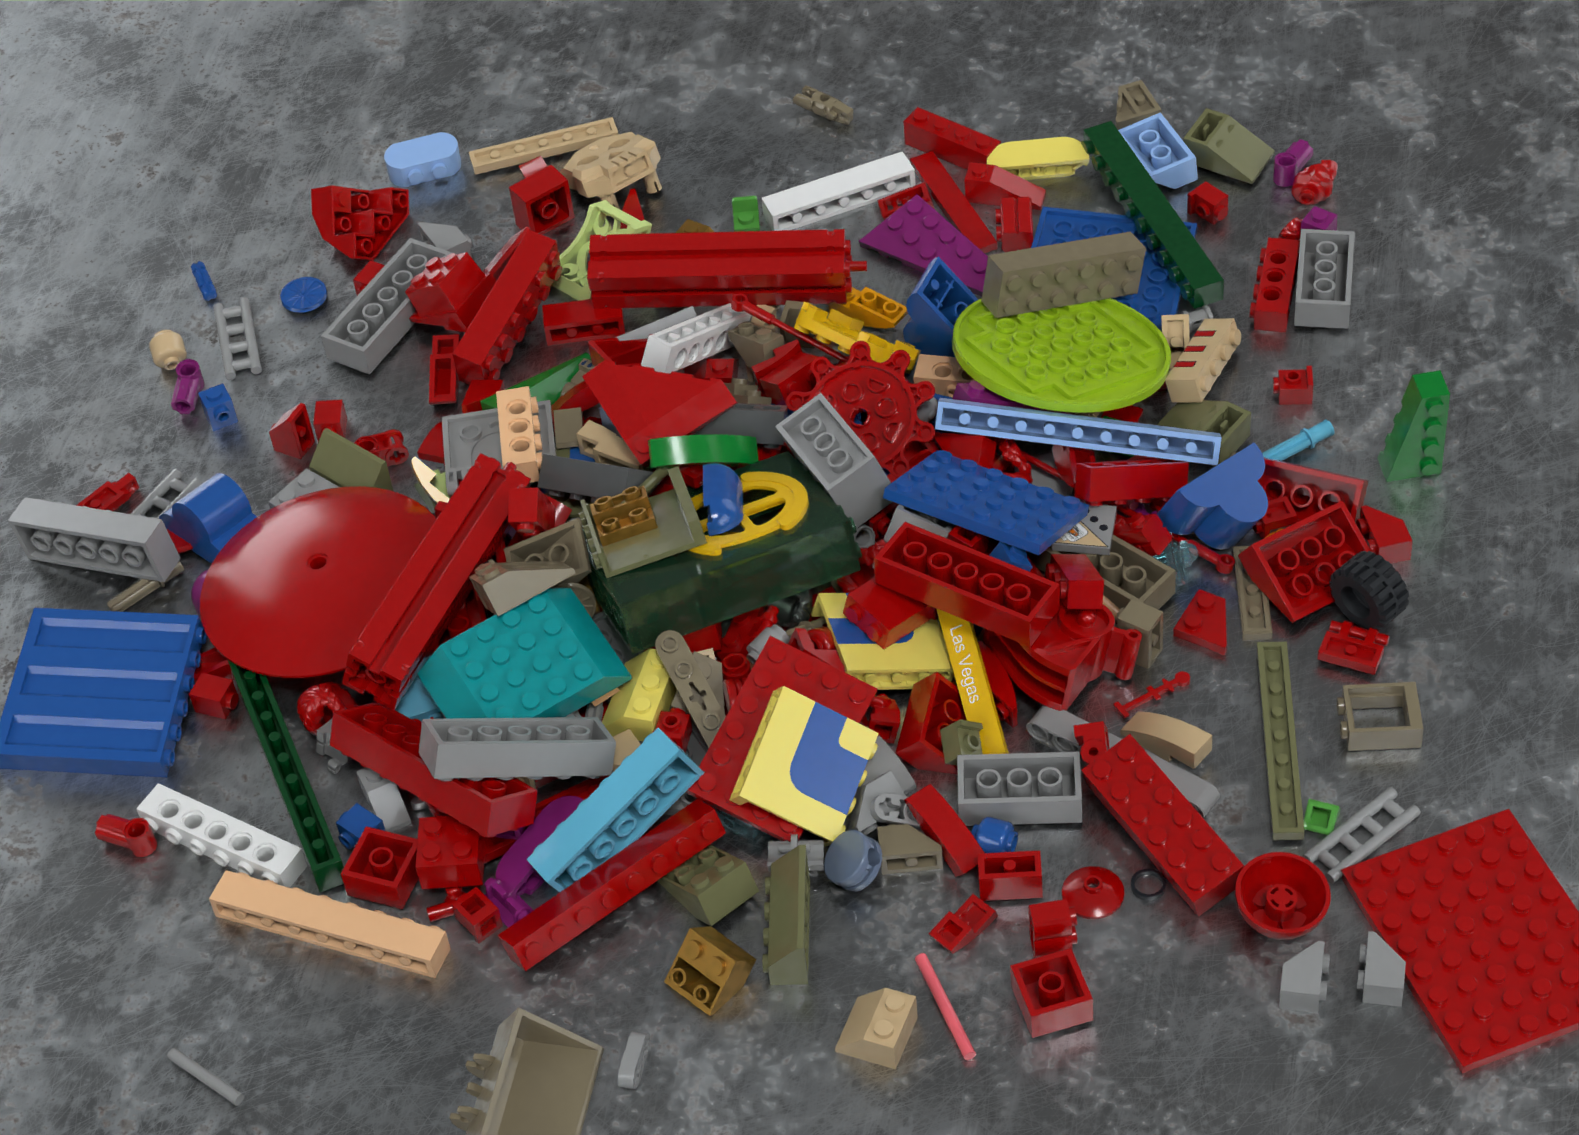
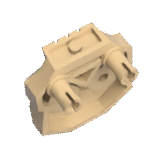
[560,132,662,216]

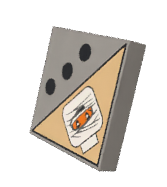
[1052,505,1117,555]

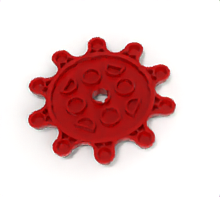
[785,341,935,481]

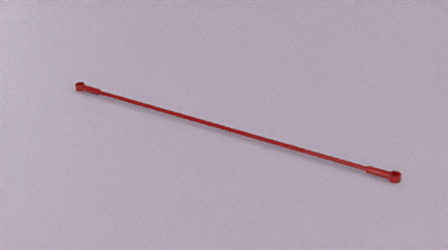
[731,293,1235,574]

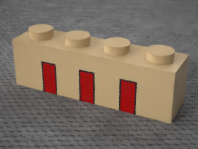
[1165,318,1241,403]

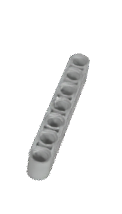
[1026,705,1220,818]

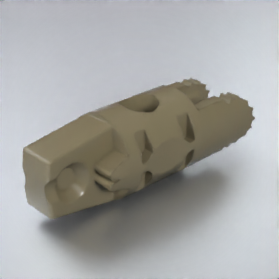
[793,85,853,125]

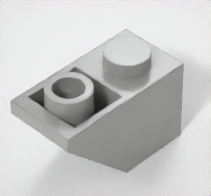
[848,770,906,835]
[1357,931,1406,1007]
[1279,941,1330,1013]

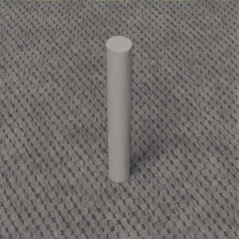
[167,1048,244,1106]

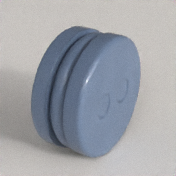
[824,830,882,892]

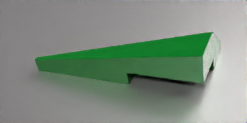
[480,352,591,410]

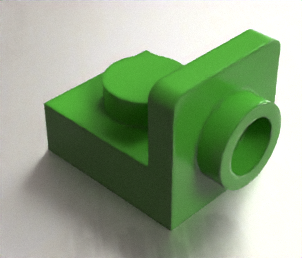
[732,196,760,232]

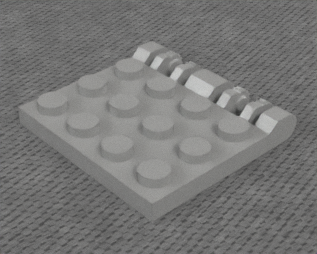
[442,400,557,496]

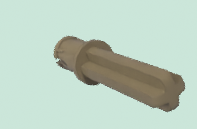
[107,561,185,612]

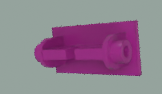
[484,878,533,928]

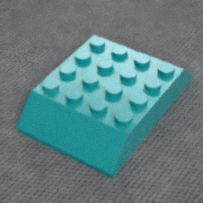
[417,588,632,719]

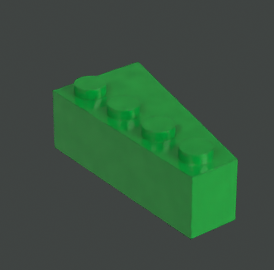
[1377,370,1450,482]

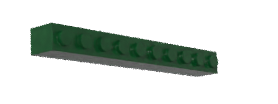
[1081,121,1224,309]
[228,660,344,893]

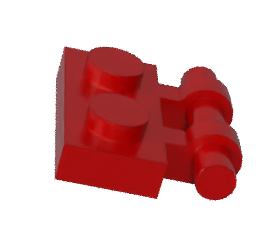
[717,605,779,662]
[1317,620,1390,675]

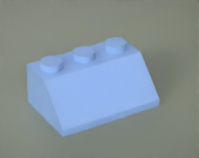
[1118,112,1198,189]

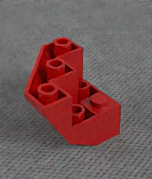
[311,185,409,261]

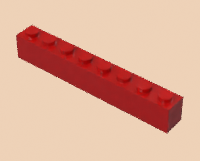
[497,799,726,971]

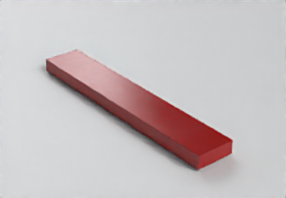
[910,151,998,253]

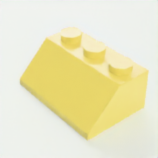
[602,648,677,741]

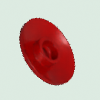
[1062,866,1124,919]

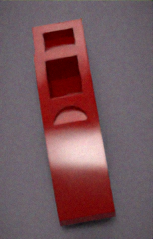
[978,640,1018,728]

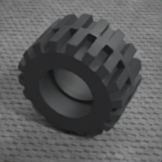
[1329,551,1409,631]

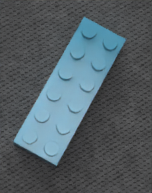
[526,728,705,892]

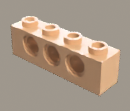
[914,354,975,397]
[496,386,543,483]

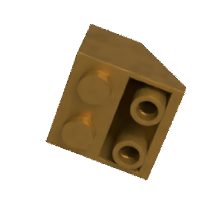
[664,926,757,1016]

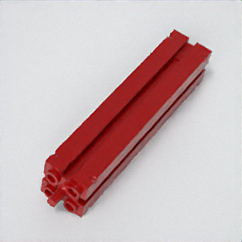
[587,229,867,309]
[342,453,531,711]

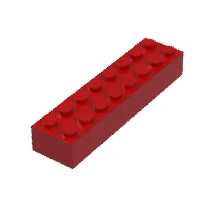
[330,702,538,838]

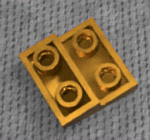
[590,486,658,546]

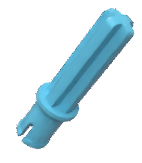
[1262,419,1335,461]

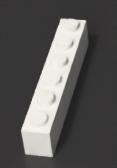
[761,151,916,231]

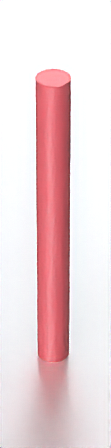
[915,953,976,1060]

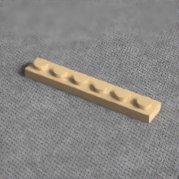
[468,117,618,175]

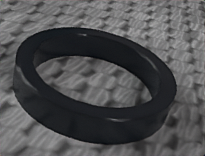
[1131,868,1166,901]

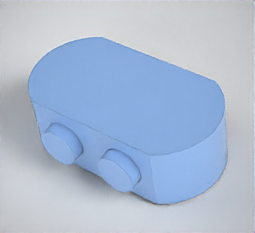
[384,132,462,188]

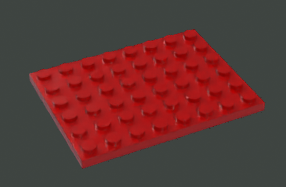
[1341,809,1579,1074]

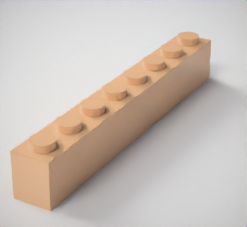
[209,870,451,978]

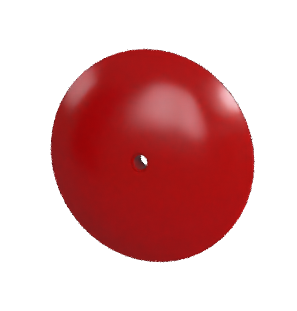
[200,486,436,678]

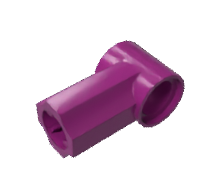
[1273,139,1313,187]
[171,359,204,414]

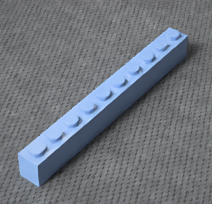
[935,398,1222,465]

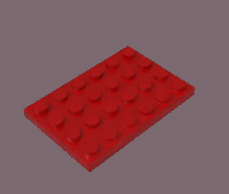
[686,636,878,842]

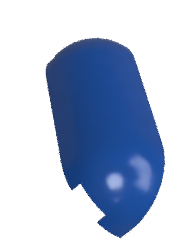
[703,463,743,536]

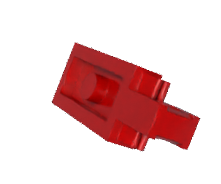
[76,473,139,511]

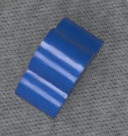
[903,256,979,357]
[1157,442,1268,549]
[158,473,257,564]

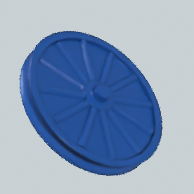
[280,277,327,313]

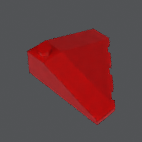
[582,360,738,468]

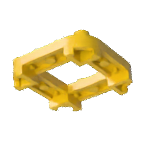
[794,302,921,374]

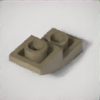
[724,378,771,405]

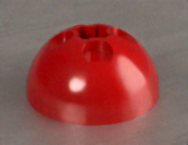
[1235,852,1331,940]

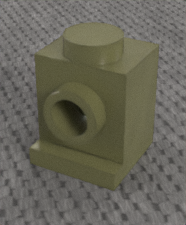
[940,720,983,766]

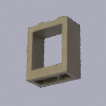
[1336,682,1423,751]

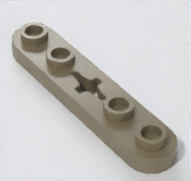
[655,630,726,749]

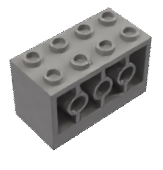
[775,393,892,531]

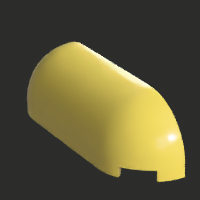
[987,137,1090,180]

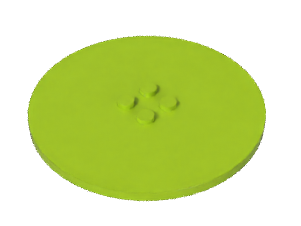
[952,298,1171,413]

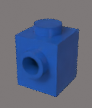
[198,383,238,432]
[336,803,385,849]

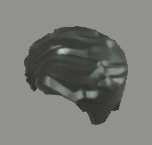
[768,580,813,630]

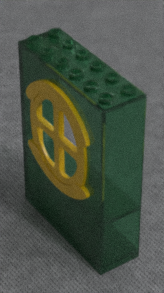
[582,451,862,654]

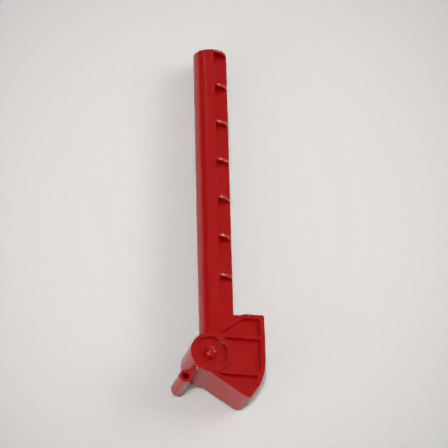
[835,355,1142,711]

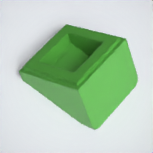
[1303,799,1341,835]

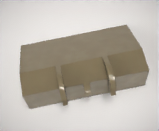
[449,1007,604,1135]

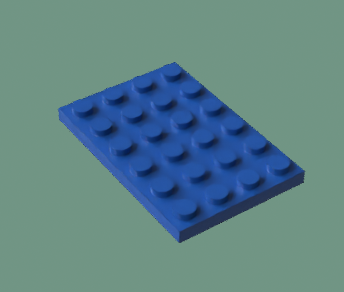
[883,450,1089,555]

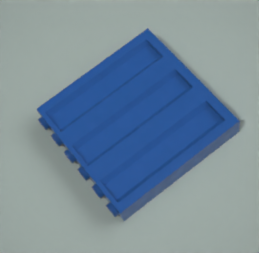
[0,608,207,778]

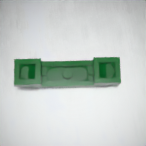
[648,434,759,468]

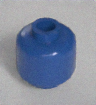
[971,817,1018,853]

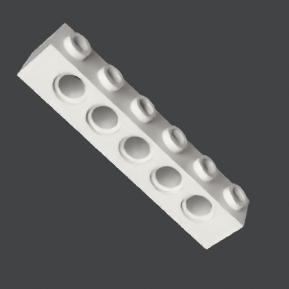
[641,303,751,374]
[136,783,307,888]

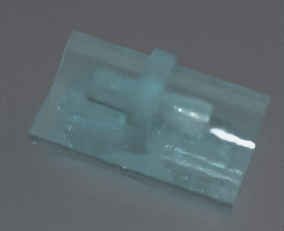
[1152,532,1198,587]

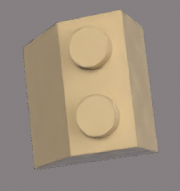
[835,988,918,1070]

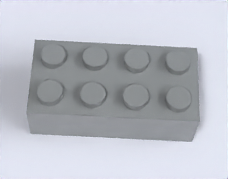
[1294,229,1355,329]
[957,751,1082,826]

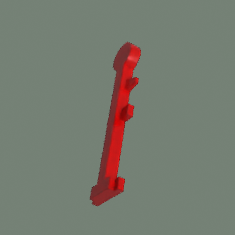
[1113,671,1190,719]

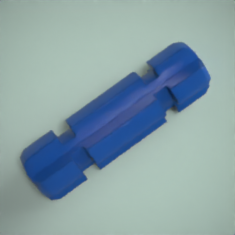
[191,261,217,301]

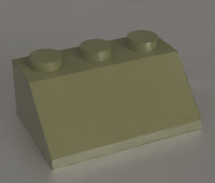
[309,428,393,491]

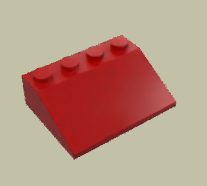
[1238,500,1372,623]

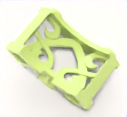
[551,200,652,301]

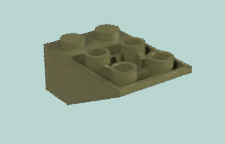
[1183,108,1275,184]
[1157,400,1251,467]
[657,845,759,926]

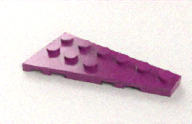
[858,194,988,297]

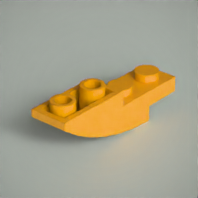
[826,286,908,328]

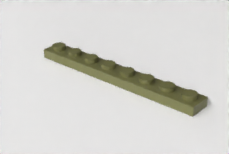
[1257,641,1305,840]

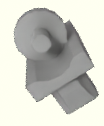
[767,834,824,876]

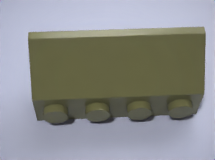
[762,844,810,985]

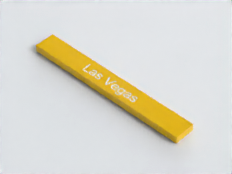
[936,608,1009,754]

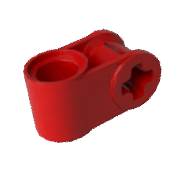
[354,429,409,467]

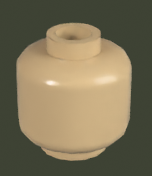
[149,330,187,370]

